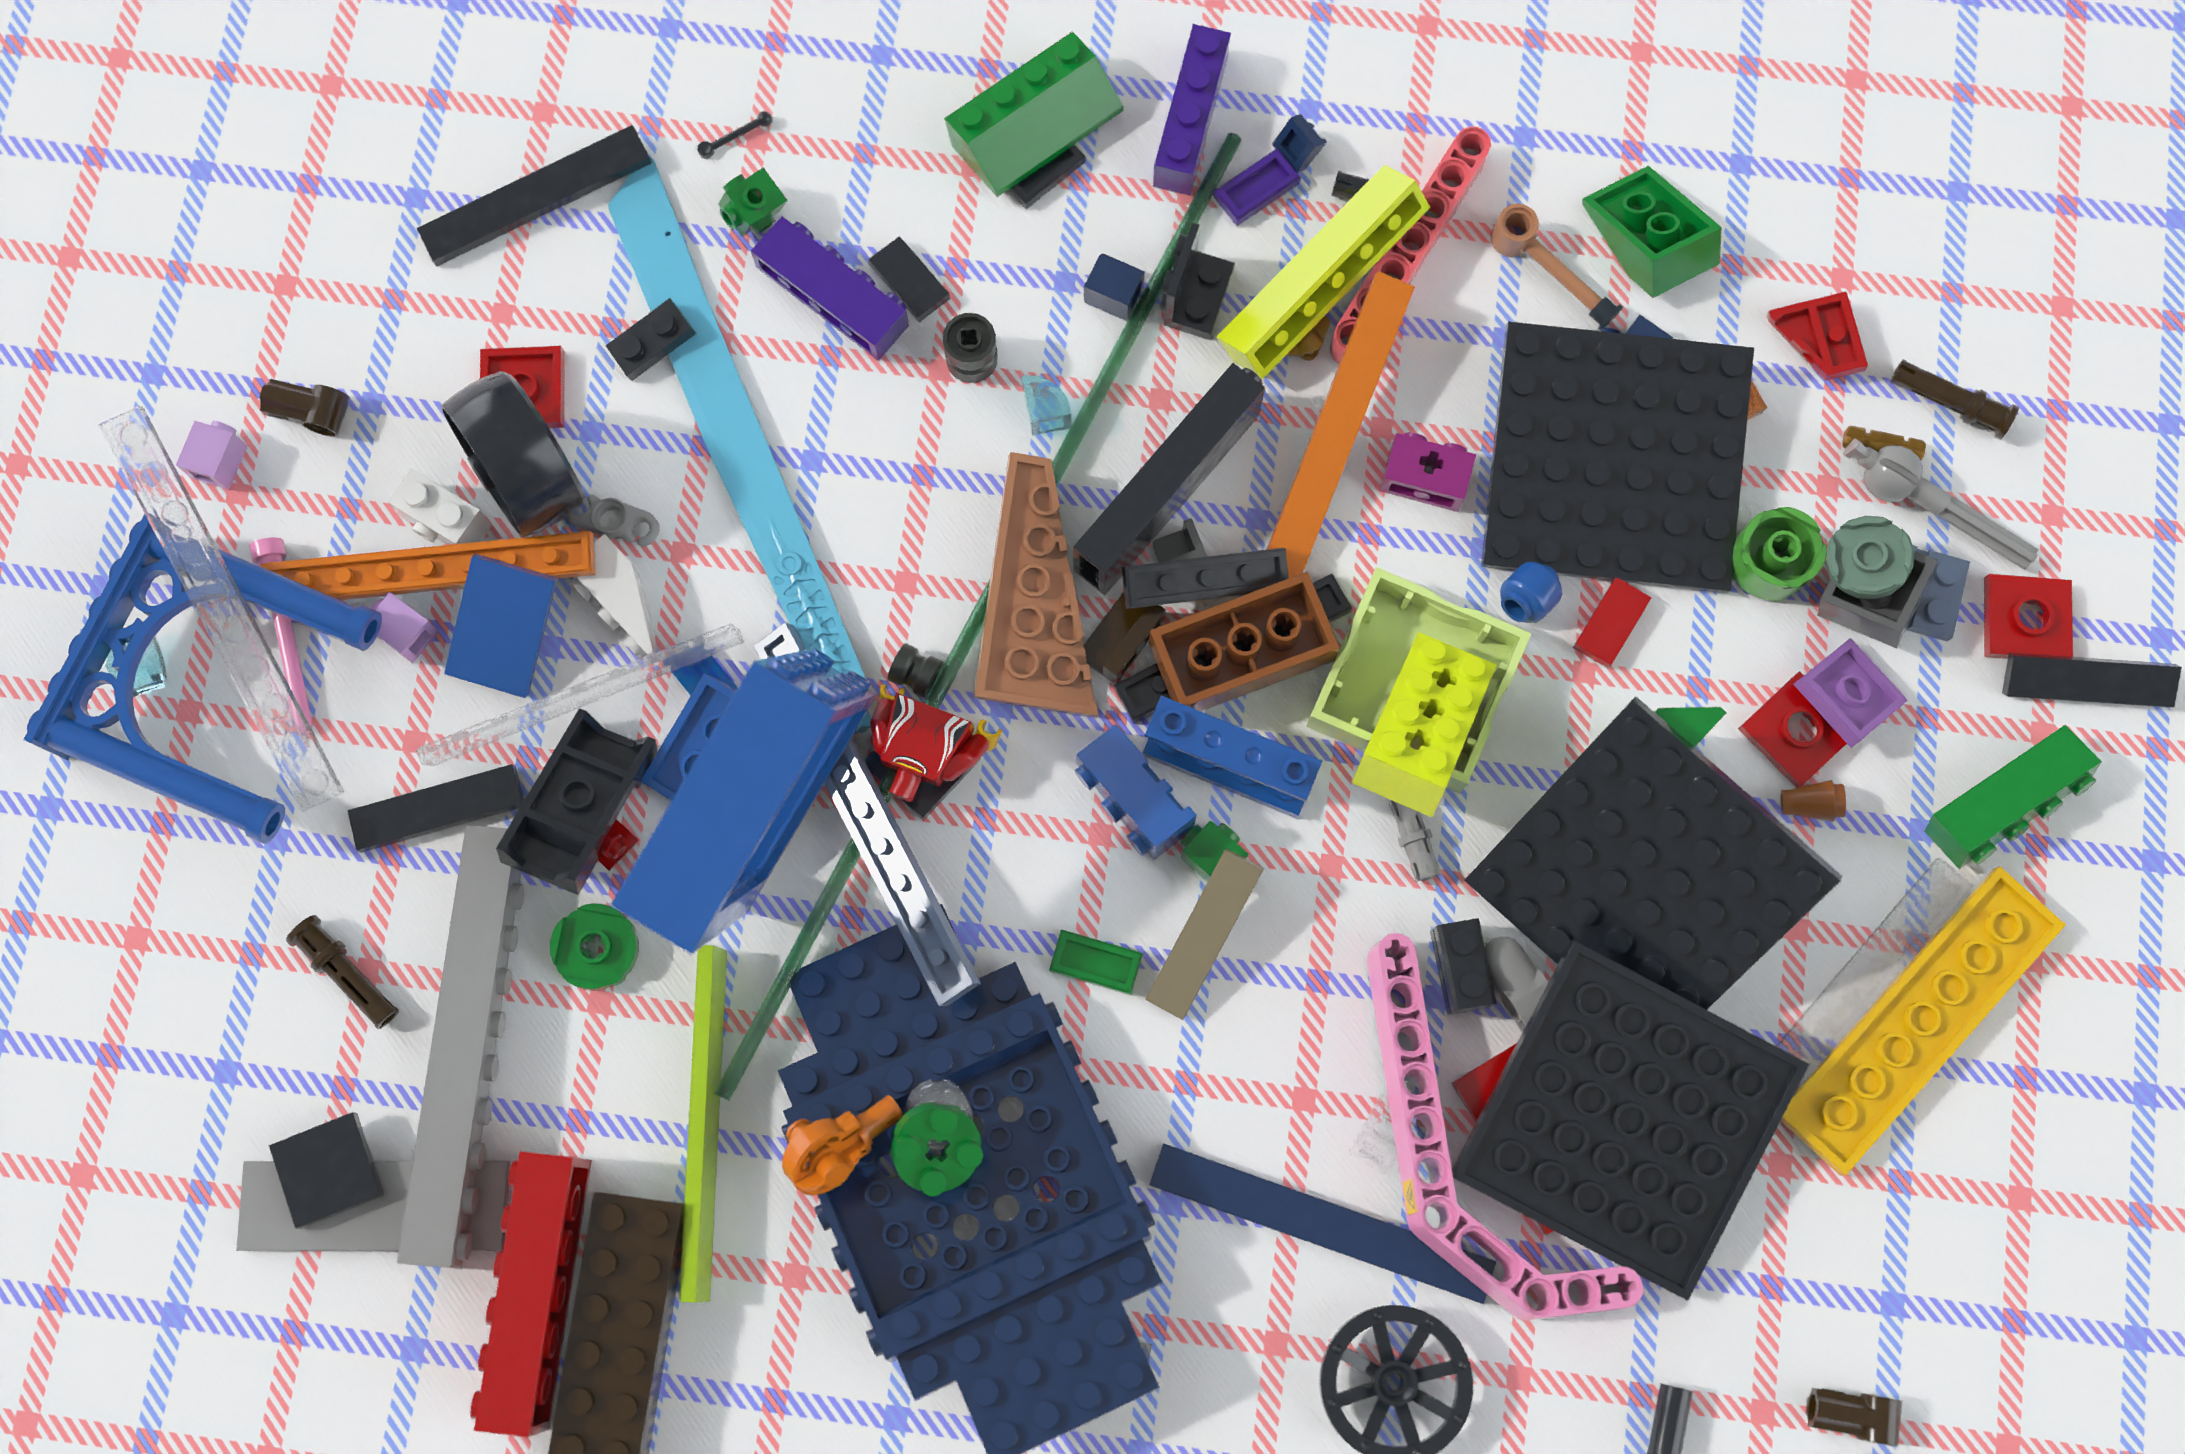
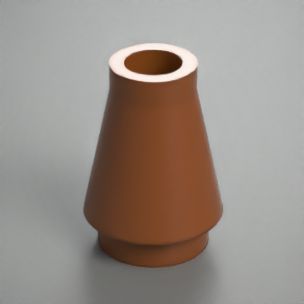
[1780,780,1846,822]

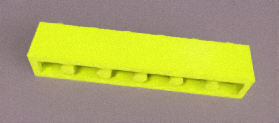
[1216,165,1430,380]

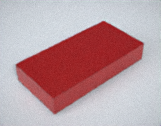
[1572,578,1652,669]

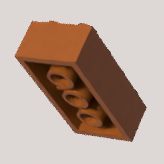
[1149,572,1340,711]

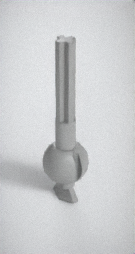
[1842,438,2039,570]

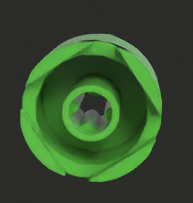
[1732,507,1827,602]

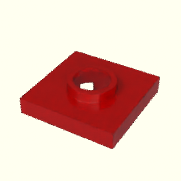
[1984,574,2073,659]
[1738,671,1847,788]

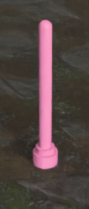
[249,537,312,732]

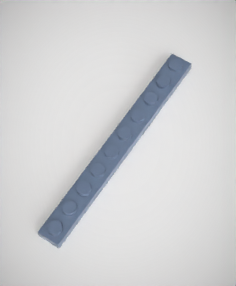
[754,623,981,1006]

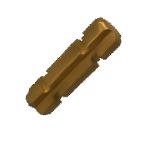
[1842,425,1926,461]

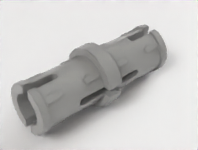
[1389,800,1442,882]

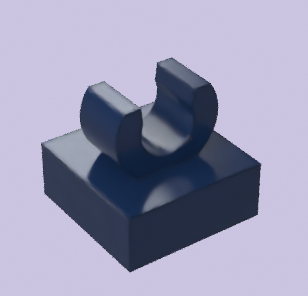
[1272,114,1327,173]

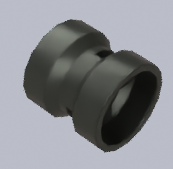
[887,643,944,698]

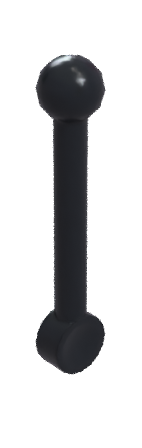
[697,111,773,159]

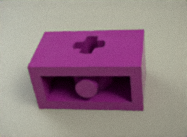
[1379,432,1476,512]

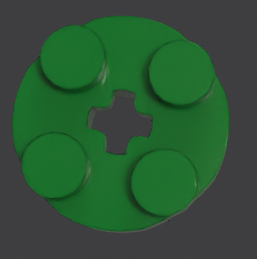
[550,903,639,991]
[891,1102,983,1196]

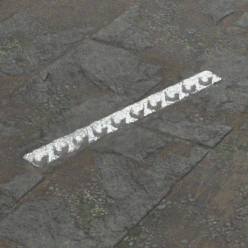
[98,406,345,812]

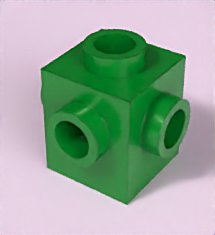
[718,167,788,237]

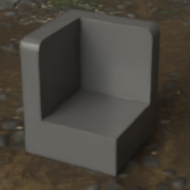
[1153,518,1207,562]

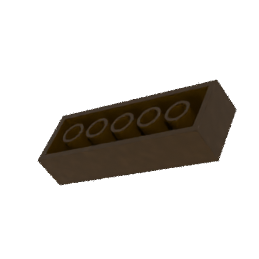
[548,1192,684,1454]

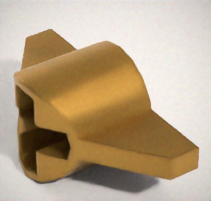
[1286,315,1331,361]

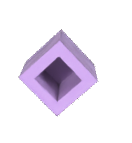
[176,420,248,490]
[370,592,439,664]

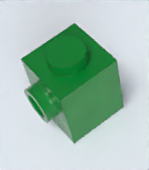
[1180,820,1249,882]

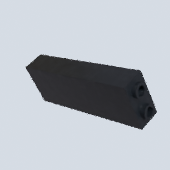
[1073,363,1265,596]

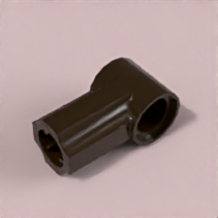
[259,379,350,437]
[1806,1387,1902,1447]

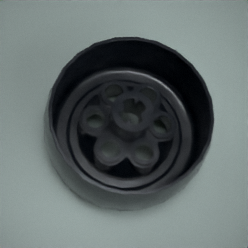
[440,371,584,538]

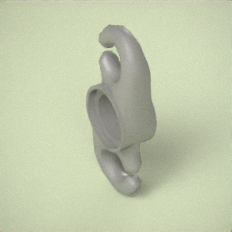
[566,492,660,547]

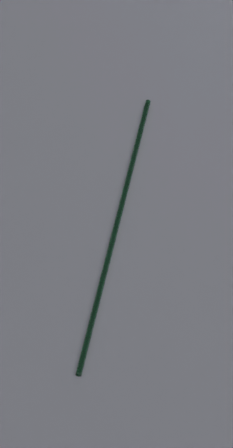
[714,133,1242,1101]

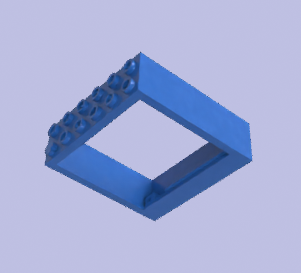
[610,648,878,955]

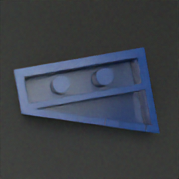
[1074,724,1197,861]

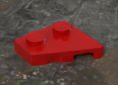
[1767,291,1868,381]

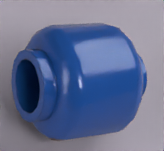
[1500,562,1563,623]

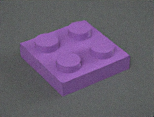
[1793,638,1908,748]

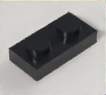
[606,298,696,381]

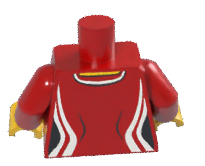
[870,684,1002,802]

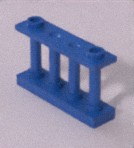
[1142,696,1323,819]

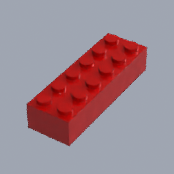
[470,1151,592,1437]

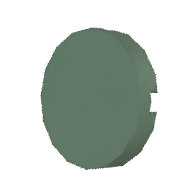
[1825,515,1915,599]

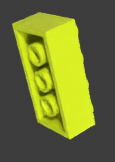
[1352,632,1497,817]

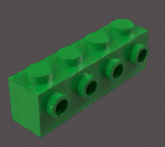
[1924,724,2102,869]

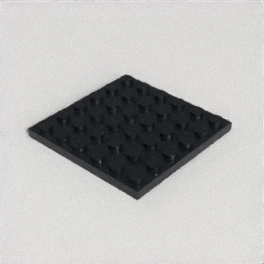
[1481,321,1754,593]
[1464,696,1842,1010]
[1452,940,1810,1301]

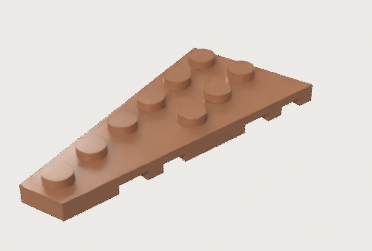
[973,452,1099,718]

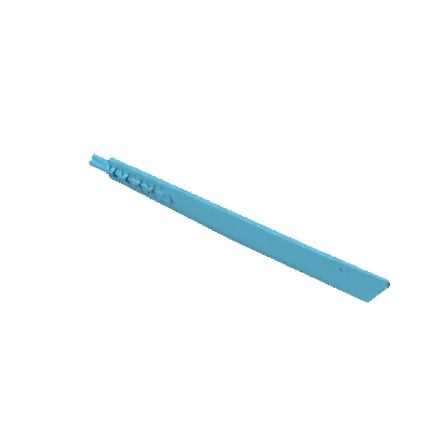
[608,157,871,735]

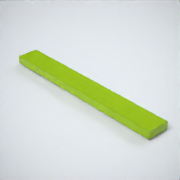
[679,945,727,1303]

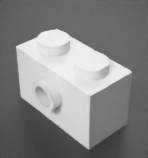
[387,468,492,545]

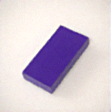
[1213,148,1301,226]

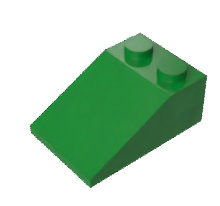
[1582,165,1722,298]

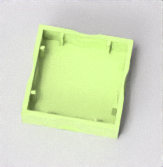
[1306,567,1531,794]

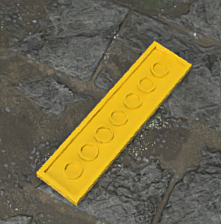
[1781,866,2066,1176]

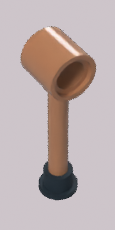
[1491,204,1623,331]

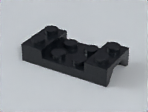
[496,708,658,895]

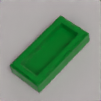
[1049,929,1143,996]

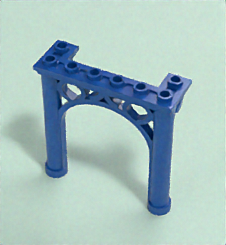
[23,511,382,844]

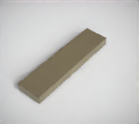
[1145,848,1264,1020]

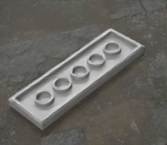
[236,1161,510,1251]

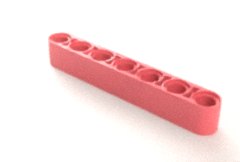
[1330,126,1491,364]

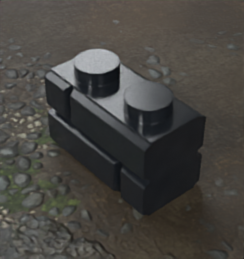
[1430,918,1497,1015]

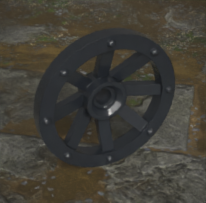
[1319,1305,1473,1454]

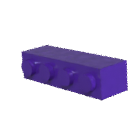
[1153,24,1231,196]
[751,216,909,361]

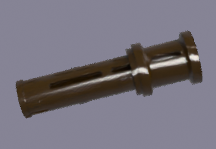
[1890,359,2019,440]
[286,915,399,1029]

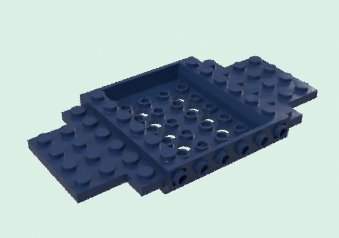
[778,904,1163,1454]

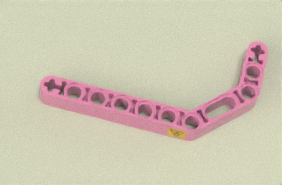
[1367,933,1643,1321]

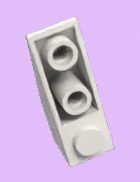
[570,534,660,665]

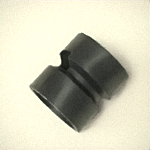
[943,313,998,383]

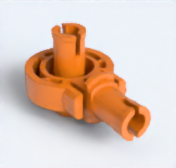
[782,1095,903,1195]

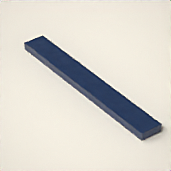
[1149,1143,1497,1304]

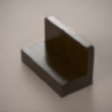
[1084,592,1166,684]

